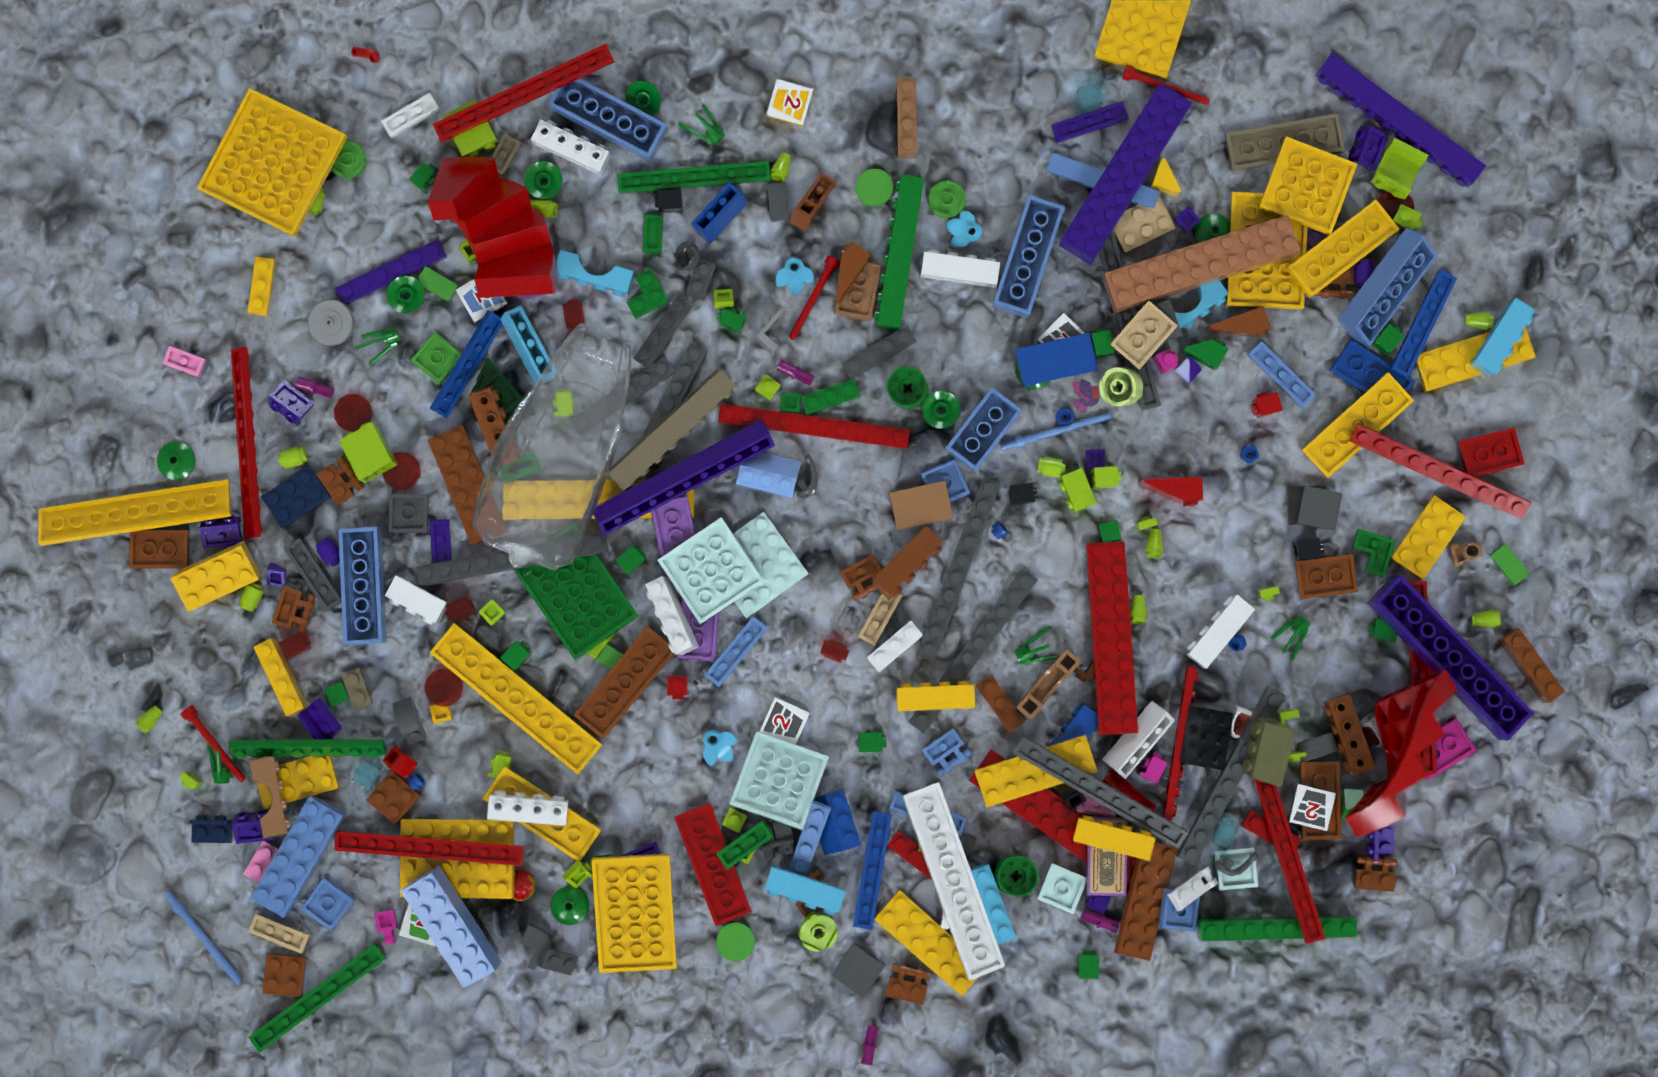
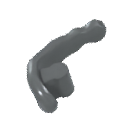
[797,455,818,498]
[1215,852,1258,876]

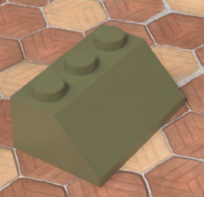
[1242,716,1296,786]

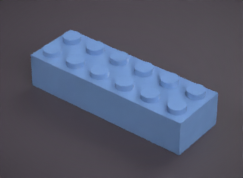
[548,79,669,163]
[992,195,1065,318]
[1338,228,1438,347]
[338,527,387,645]
[250,795,348,918]
[401,865,502,988]

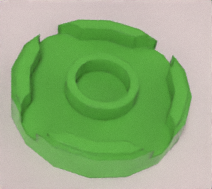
[331,141,367,179]
[856,169,893,207]
[928,180,966,219]
[716,922,755,961]

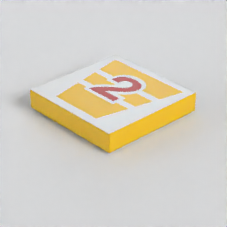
[767,79,813,127]

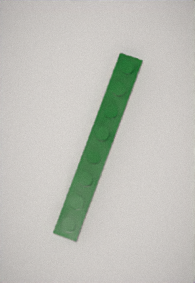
[617,161,771,194]
[228,739,387,758]
[248,943,387,1053]

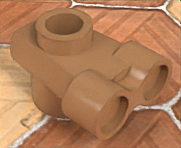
[1449,543,1483,567]

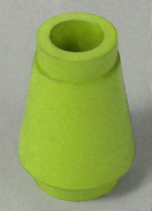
[770,152,792,182]
[530,200,558,219]
[1464,311,1494,330]
[1145,529,1164,558]
[1130,595,1148,624]
[1471,609,1501,628]
[135,705,163,734]

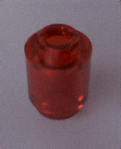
[820,639,850,663]

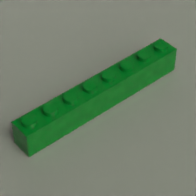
[874,174,924,330]
[1197,915,1357,942]

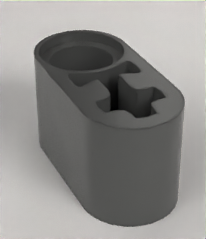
[1297,732,1338,762]

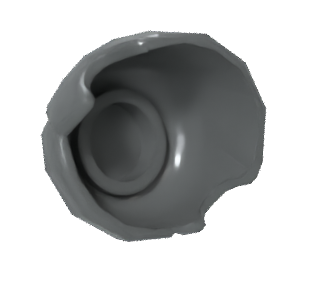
[673,242,700,271]

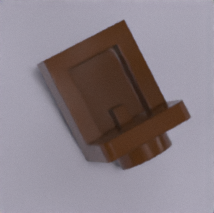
[1073,659,1095,682]

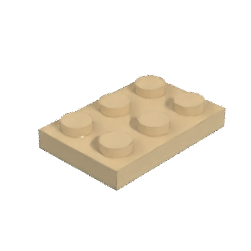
[1113,196,1176,254]
[1110,301,1178,370]

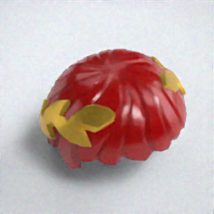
[513,869,536,901]

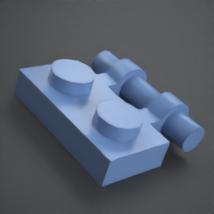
[922,728,972,777]

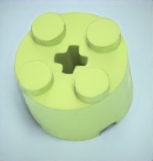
[1099,367,1143,406]

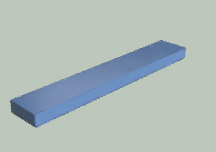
[1046,153,1160,209]

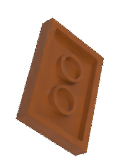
[129,530,190,569]
[1294,554,1358,600]

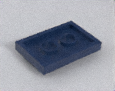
[261,465,331,529]

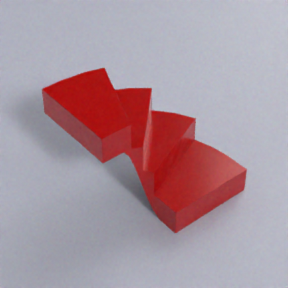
[428,157,558,298]
[1345,669,1457,838]

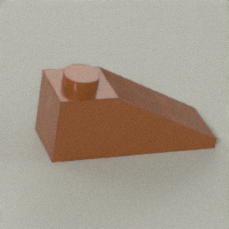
[790,173,837,232]
[836,242,871,304]
[1207,306,1271,338]

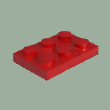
[1457,427,1524,476]

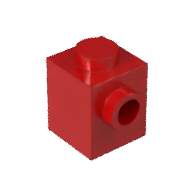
[1251,392,1283,419]
[667,676,688,699]
[383,745,418,778]

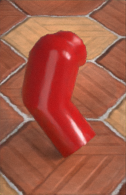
[351,47,380,63]

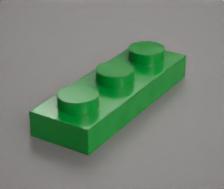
[801,379,861,415]
[716,820,775,870]

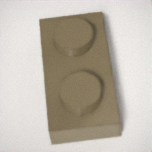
[491,133,522,177]
[341,668,373,710]

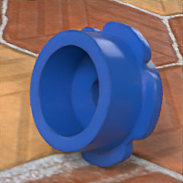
[1056,407,1075,426]
[1240,445,1259,464]
[991,522,1009,540]
[1228,633,1247,651]
[408,773,426,790]

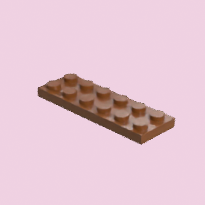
[428,425,507,545]
[573,625,675,739]
[1114,842,1177,961]

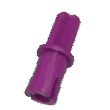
[776,359,814,385]
[295,376,335,398]
[1080,909,1120,933]
[860,1025,879,1065]

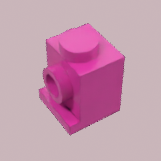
[1153,348,1179,375]
[1138,752,1167,784]

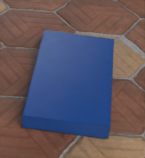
[1015,333,1098,387]
[1329,339,1415,394]

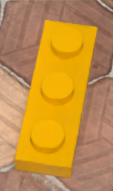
[247,257,276,316]

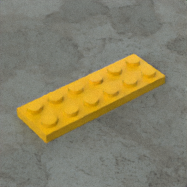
[1286,200,1399,298]
[1416,326,1536,392]
[1301,372,1414,478]
[974,735,1098,807]
[482,766,601,861]
[874,890,978,996]

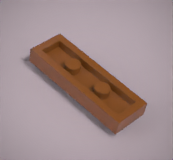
[976,675,1025,733]

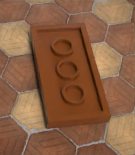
[1300,761,1341,840]

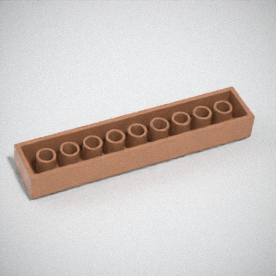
[1103,215,1300,314]

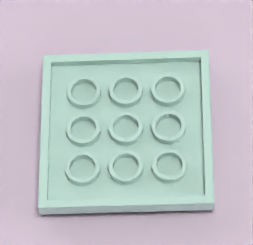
[733,512,809,619]
[658,517,764,624]
[730,732,829,830]

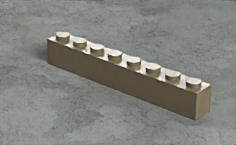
[605,369,736,491]

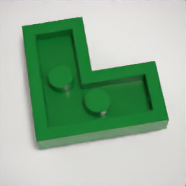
[626,268,669,320]
[1352,529,1396,578]

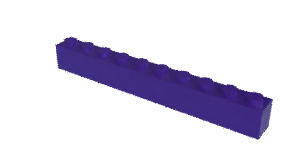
[1315,53,1486,188]
[590,420,775,536]

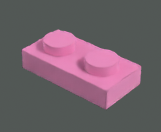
[162,346,207,378]
[1077,794,1116,817]
[243,841,279,883]

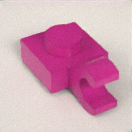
[374,909,398,945]

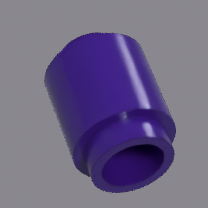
[1354,260,1374,289]
[315,538,340,567]

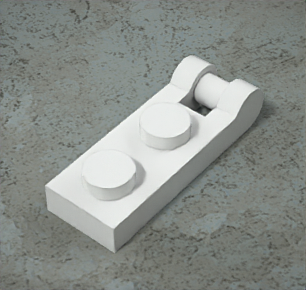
[1167,866,1218,911]

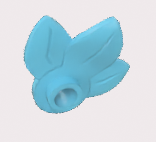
[946,211,982,248]
[776,257,814,296]
[703,730,738,766]

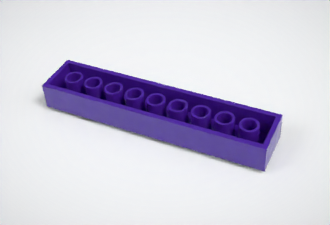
[1058,83,1193,265]
[1367,575,1534,741]

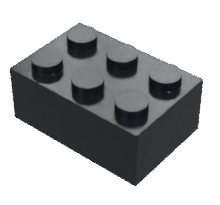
[1179,705,1234,771]

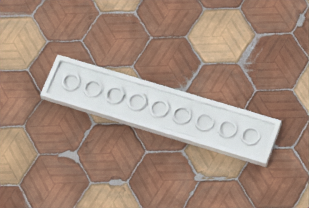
[902,782,1005,980]

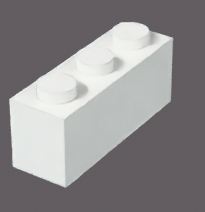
[385,576,449,625]
[867,621,923,673]

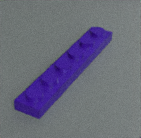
[335,239,447,305]

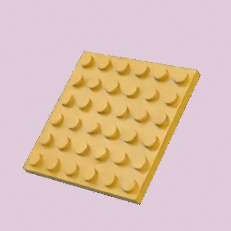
[196,88,348,237]

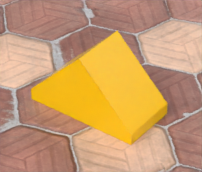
[1150,157,1182,197]

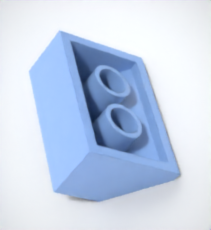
[736,453,801,499]

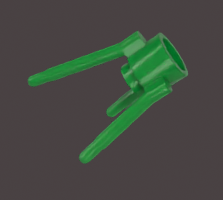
[678,104,725,145]
[355,327,400,365]
[1271,615,1310,660]
[1014,626,1058,665]
[207,742,237,784]

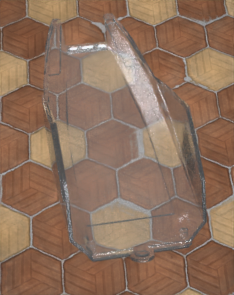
[473,323,631,571]

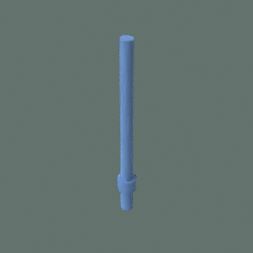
[1000,411,1112,451]
[164,891,243,985]

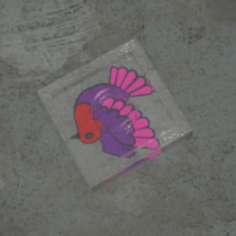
[1060,371,1110,420]

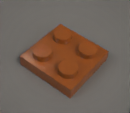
[366,770,421,825]
[262,953,307,997]

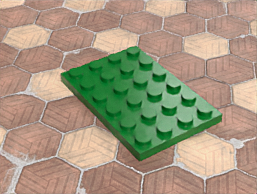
[514,523,639,661]

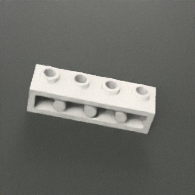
[531,119,611,176]
[920,249,1000,288]
[645,576,699,655]
[1186,595,1255,669]
[1102,701,1175,779]
[487,791,568,826]

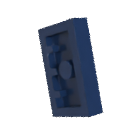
[189,815,233,843]

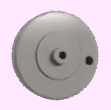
[308,300,355,346]

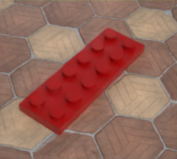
[674,803,752,926]

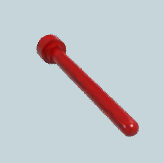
[1122,65,1210,105]
[789,255,841,340]
[180,705,245,782]

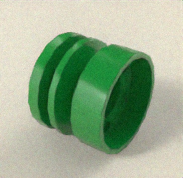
[887,366,928,410]
[994,855,1038,897]

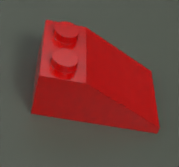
[1139,477,1203,507]

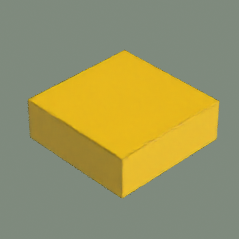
[429,701,453,724]

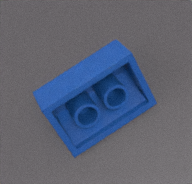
[814,788,861,856]

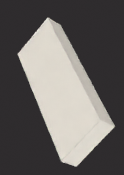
[381,93,440,139]

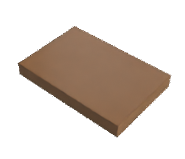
[834,262,882,321]
[889,481,954,530]

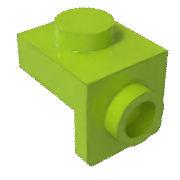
[1393,204,1423,231]
[562,859,593,888]

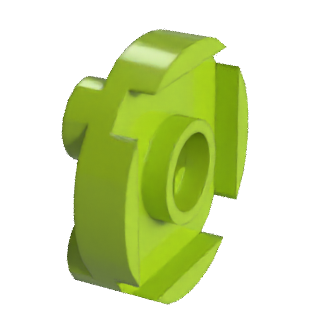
[798,912,838,952]

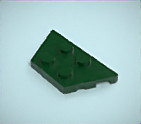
[471,357,536,422]

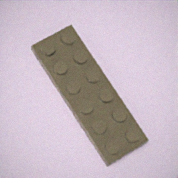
[1225,113,1345,171]

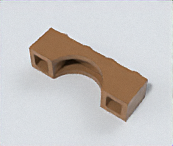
[896,78,917,159]
[1015,649,1082,720]
[249,756,290,839]

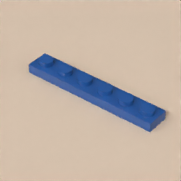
[1389,269,1457,379]
[429,310,502,419]
[853,811,892,930]

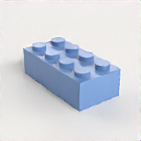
[945,387,1022,473]

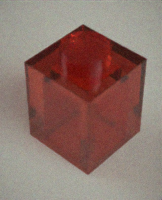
[563,299,587,330]
[445,596,477,623]
[278,632,312,660]

